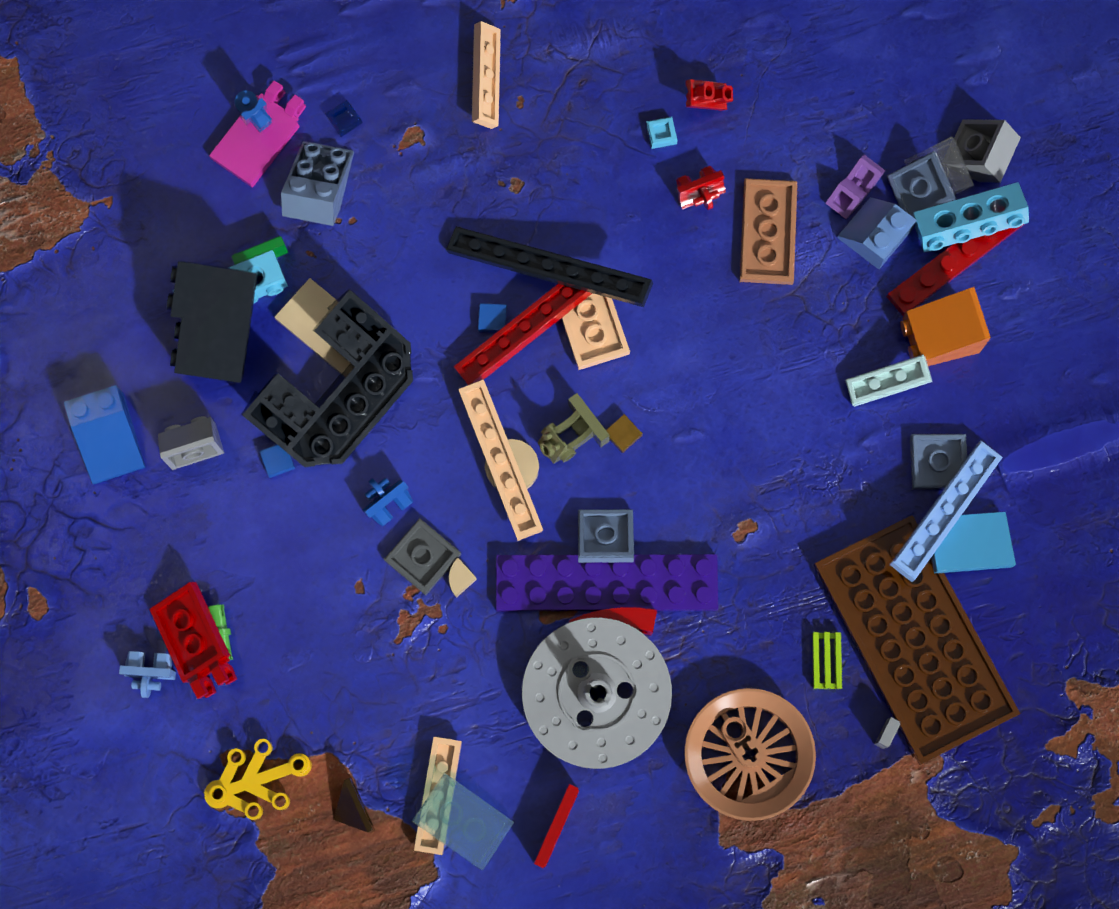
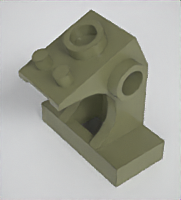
[537,393,610,464]

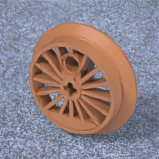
[685,688,816,821]

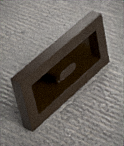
[334,778,376,833]

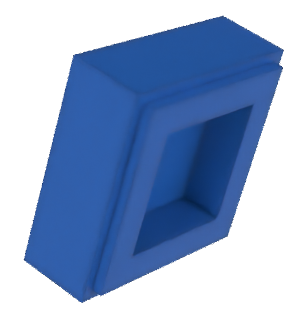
[478,303,507,333]
[260,445,295,478]

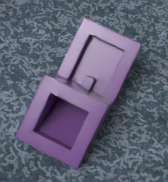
[826,155,885,219]

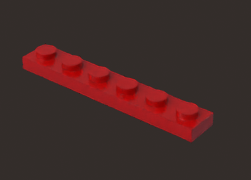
[887,224,1025,317]
[454,284,592,385]

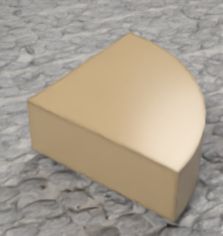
[449,558,477,598]

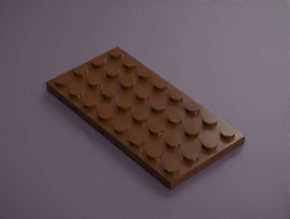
[814,515,1020,765]

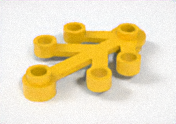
[204,739,312,820]

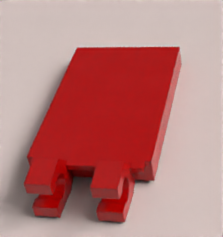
[149,582,237,699]

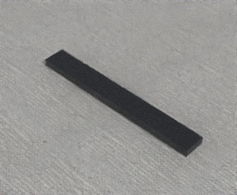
[446,226,653,307]

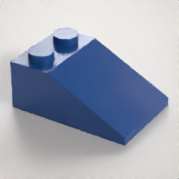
[64,385,146,484]

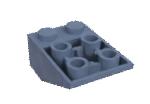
[281,141,354,226]

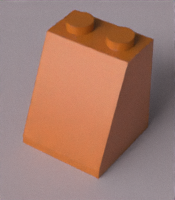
[900,287,991,366]

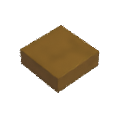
[606,414,643,453]

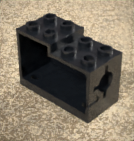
[166,261,258,383]

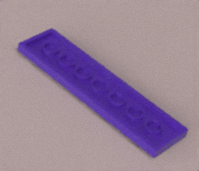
[496,554,718,611]

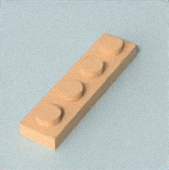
[472,21,500,129]
[414,737,462,855]

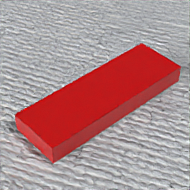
[534,784,579,868]

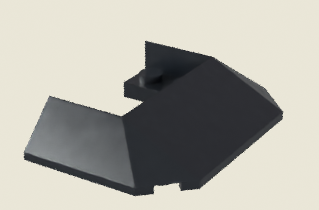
[241,289,413,467]

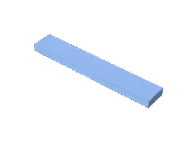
[890,441,1003,582]

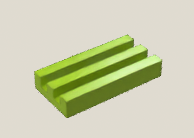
[812,632,842,689]

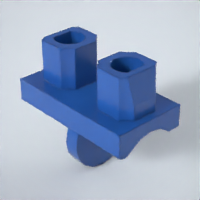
[234,90,272,133]
[362,478,413,526]

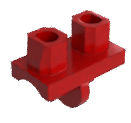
[686,79,733,111]
[676,166,726,210]

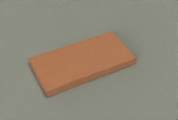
[740,178,797,285]

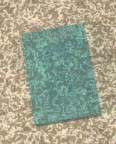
[412,773,514,871]

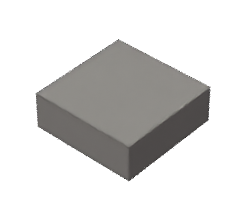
[875,717,900,749]

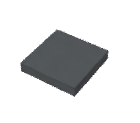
[383,518,462,596]

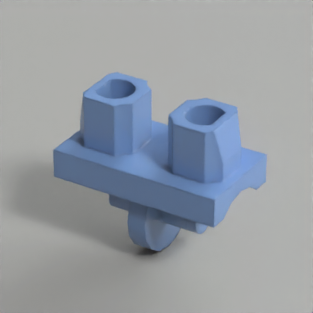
[119,651,176,698]

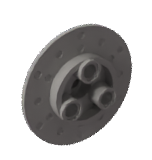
[522,618,672,769]

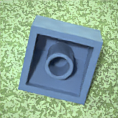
[837,197,917,269]

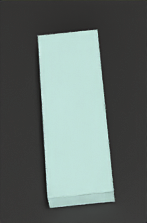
[845,355,933,407]

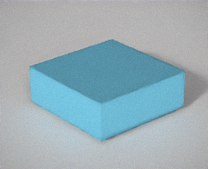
[646,117,678,149]

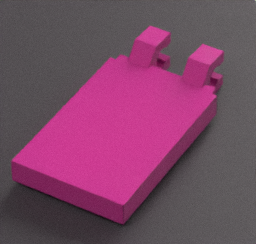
[209,80,306,188]

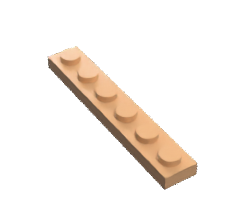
[458,380,543,541]

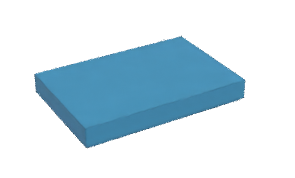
[931,512,1016,574]

